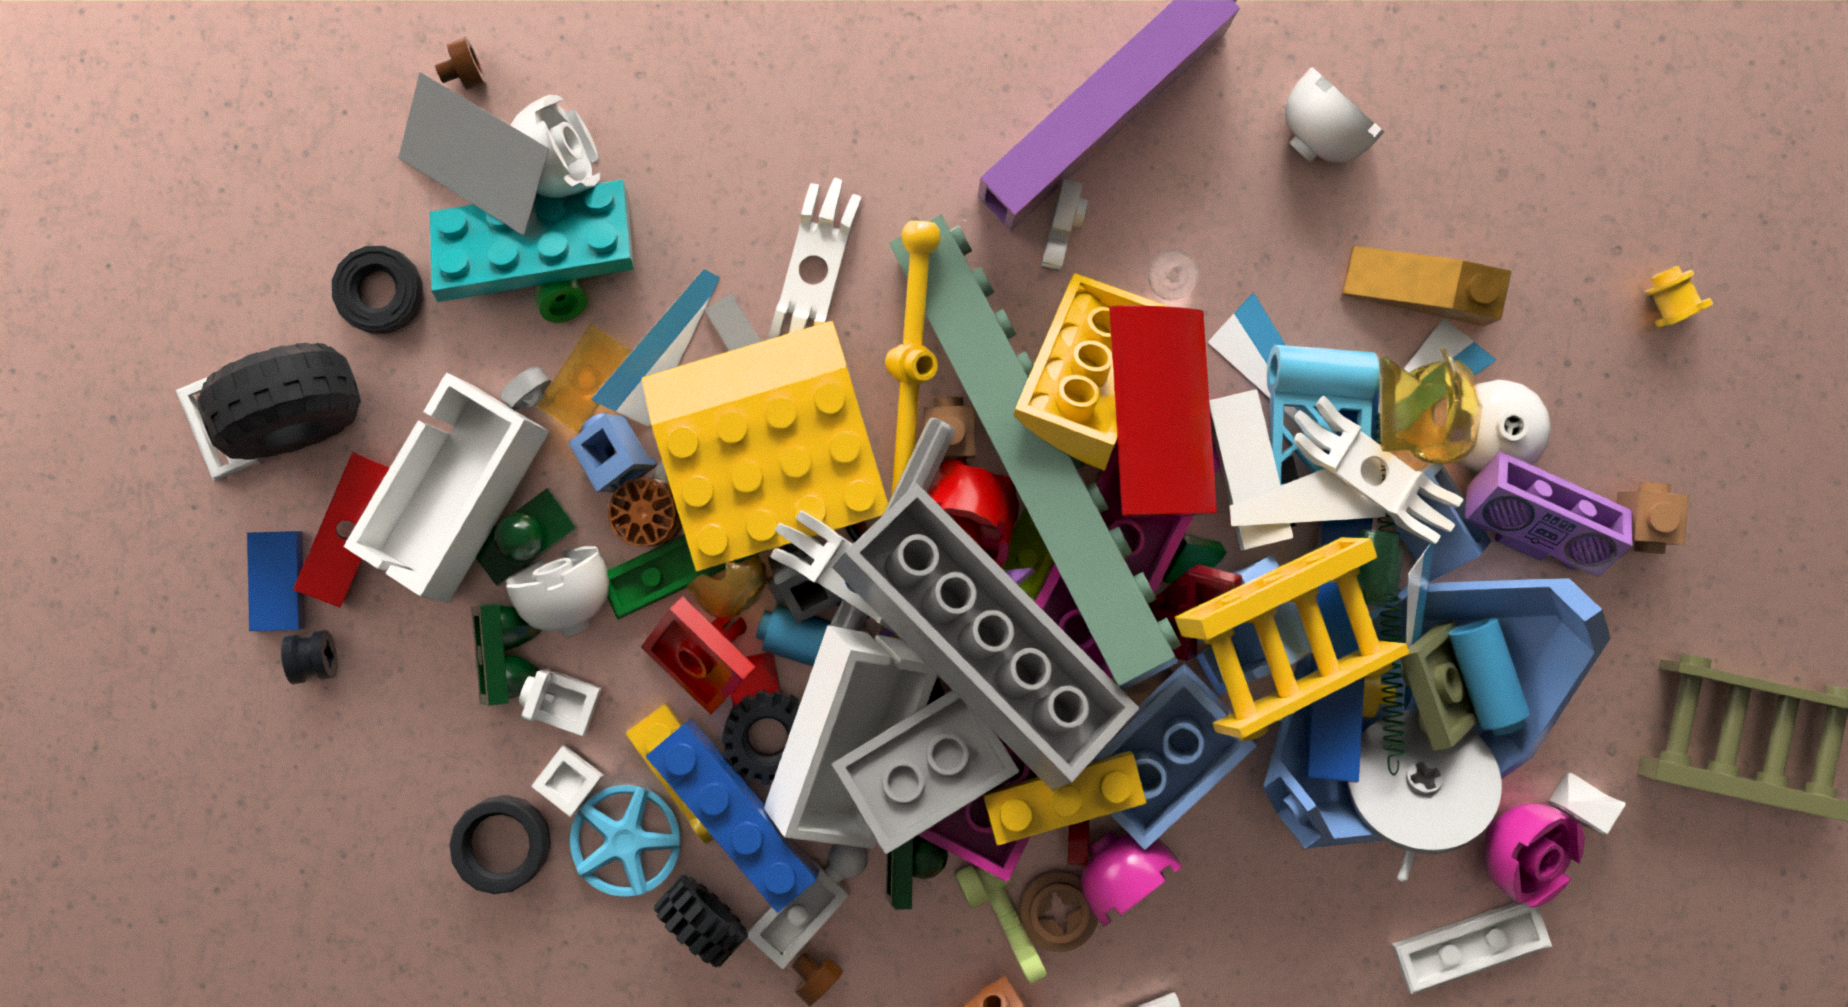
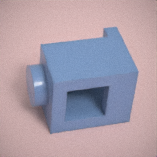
[568,413,658,493]

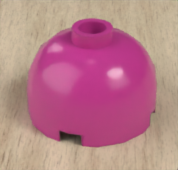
[1483,804,1585,907]
[1081,831,1183,927]

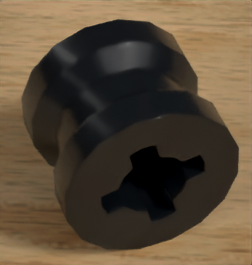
[281,630,337,685]

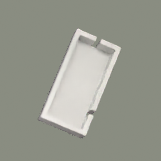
[343,372,550,603]
[764,625,937,849]

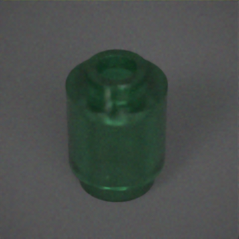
[1357,530,1404,606]

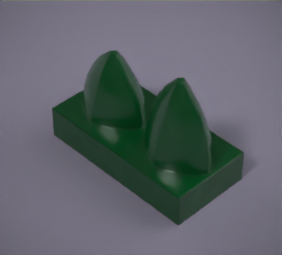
[471,604,542,706]

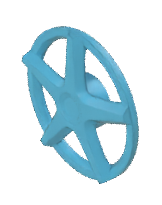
[570,785,681,897]

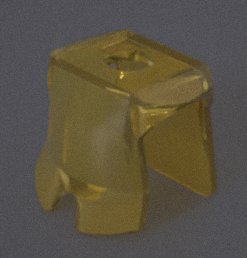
[1379,348,1483,464]

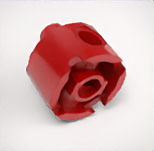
[927,460,1019,567]

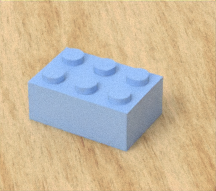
[1091,663,1257,850]

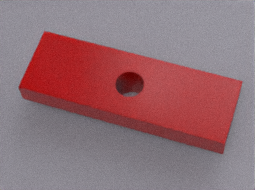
[293,451,390,608]

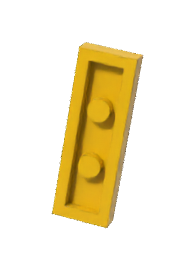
[983,751,1147,846]

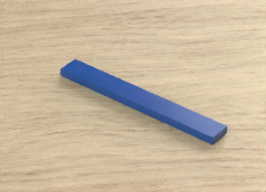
[1304,392,1379,783]

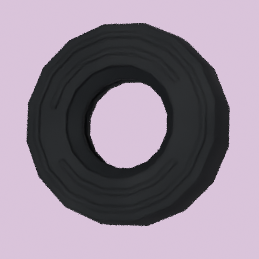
[332,246,423,334]

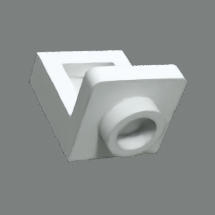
[518,668,602,736]

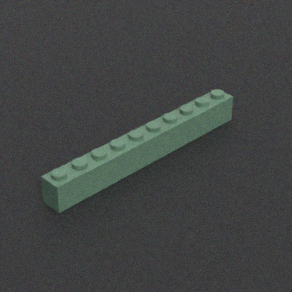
[889,214,1182,691]

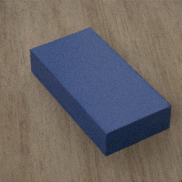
[247,531,305,631]

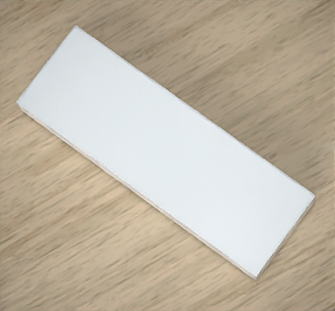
[1209,389,1293,550]
[1392,901,1552,994]

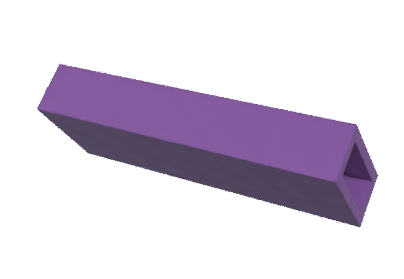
[978,0,1240,232]

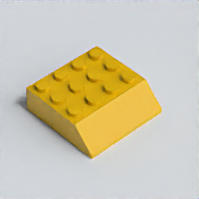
[642,321,888,571]

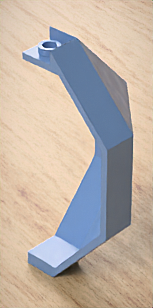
[1263,578,1611,849]

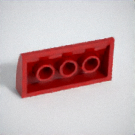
[1109,305,1217,517]

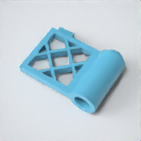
[1267,345,1385,485]

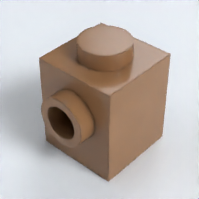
[924,397,976,468]
[1617,482,1689,554]

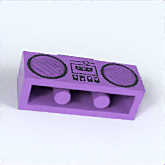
[1465,451,1632,577]

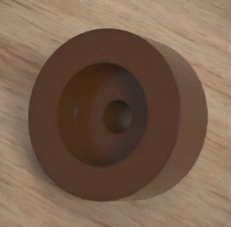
[435,36,486,90]
[791,952,844,1006]

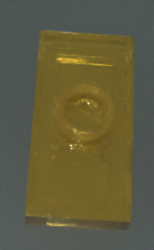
[536,324,632,434]

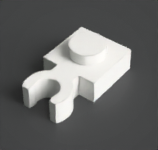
[1041,179,1088,271]

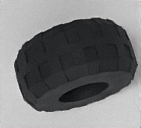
[197,343,361,460]

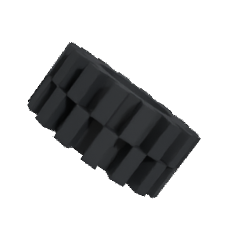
[722,690,800,785]
[654,875,748,967]

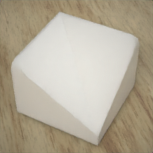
[1549,773,1625,835]

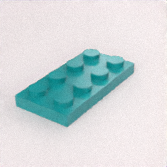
[429,179,634,302]

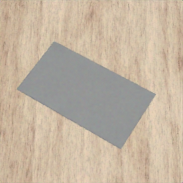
[398,72,549,235]

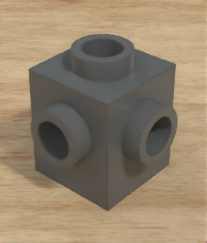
[766,536,842,624]

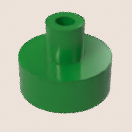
[534,279,588,323]

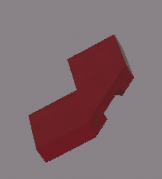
[1149,564,1242,662]

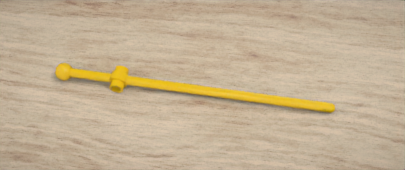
[881,221,941,639]

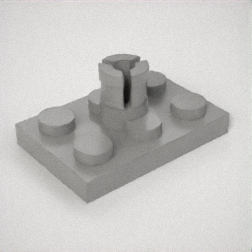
[831,690,1019,855]

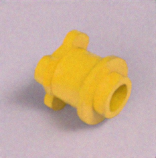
[1645,265,1713,328]

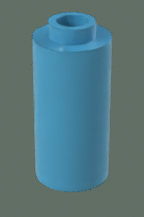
[755,604,871,667]
[1448,617,1530,735]

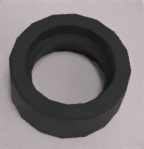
[449,795,551,894]

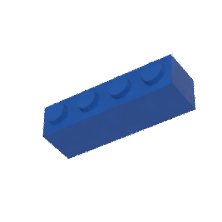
[646,718,820,913]

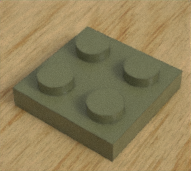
[1400,620,1478,751]

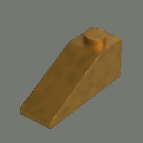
[1341,246,1512,326]

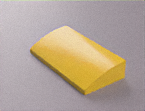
[1013,273,1166,471]

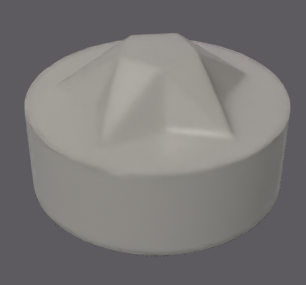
[501,366,551,411]

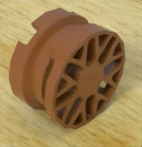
[608,477,682,547]

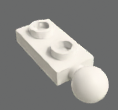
[747,844,868,970]

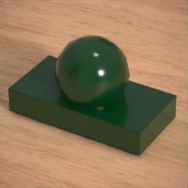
[476,488,579,586]
[886,835,948,910]

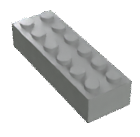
[832,483,1139,790]

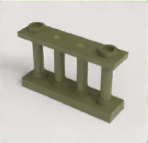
[1637,653,1848,822]

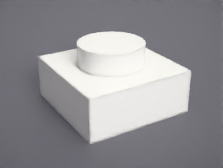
[531,745,604,817]

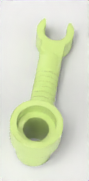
[954,865,1048,984]

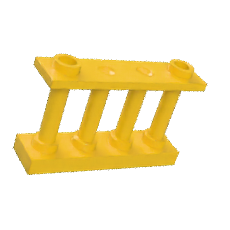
[1175,537,1410,741]

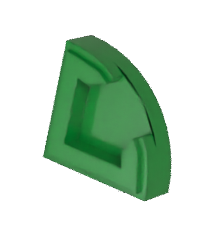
[1162,534,1227,583]

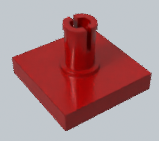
[641,596,755,715]

